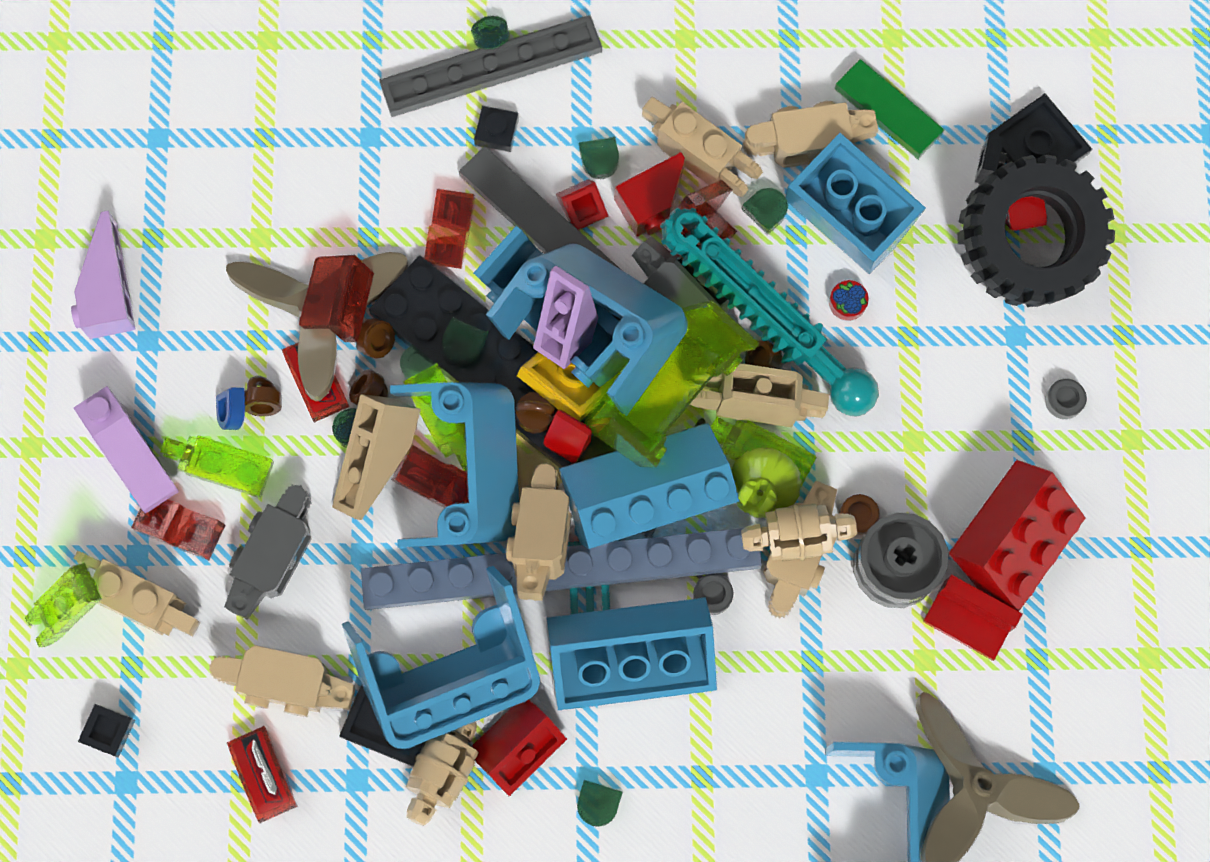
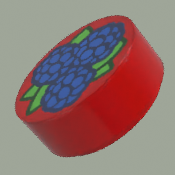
[829,280,869,321]

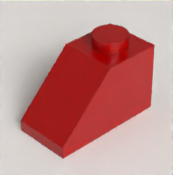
[614,152,685,237]

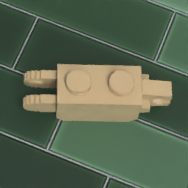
[642,97,763,197]
[743,101,878,168]
[689,363,829,427]
[506,463,572,601]
[763,481,837,619]
[61,551,201,637]
[208,645,355,717]

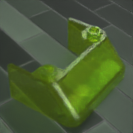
[583,300,760,467]

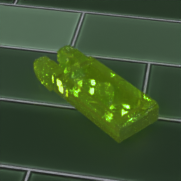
[25,563,102,648]

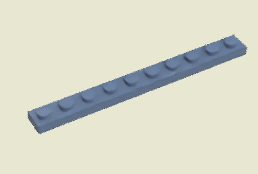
[361,528,762,610]

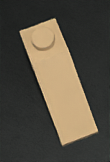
[332,394,421,520]

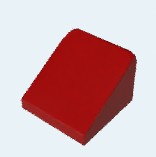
[556,179,609,230]
[1005,197,1047,231]
[544,410,592,463]

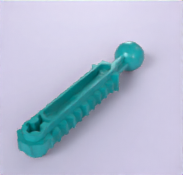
[660,208,879,417]

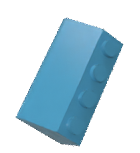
[558,423,740,549]
[547,598,717,711]

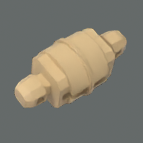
[741,504,857,561]
[405,721,478,826]

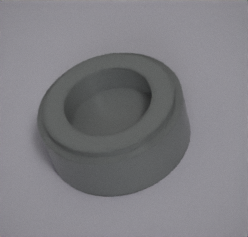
[1045,379,1087,419]
[693,574,734,615]

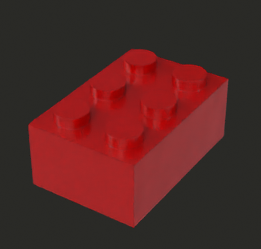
[949,459,1086,611]

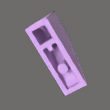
[71,211,136,339]
[533,266,598,369]
[73,386,179,514]

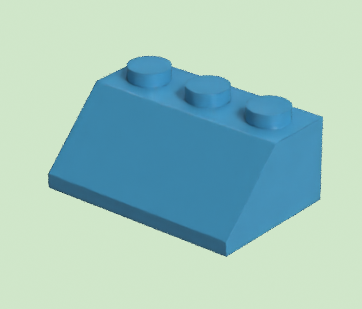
[786,133,926,275]

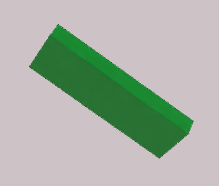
[834,59,945,160]

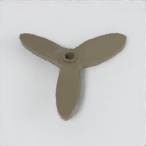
[226,252,408,401]
[916,692,1080,862]

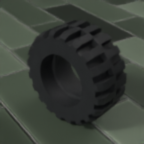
[957,155,1115,307]

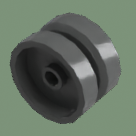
[853,513,948,608]

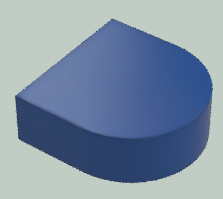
[216,387,245,430]

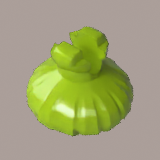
[731,447,802,519]

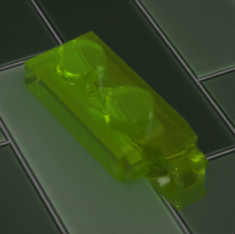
[403,364,467,472]
[710,416,817,489]
[160,435,274,499]

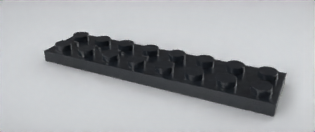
[369,255,651,468]

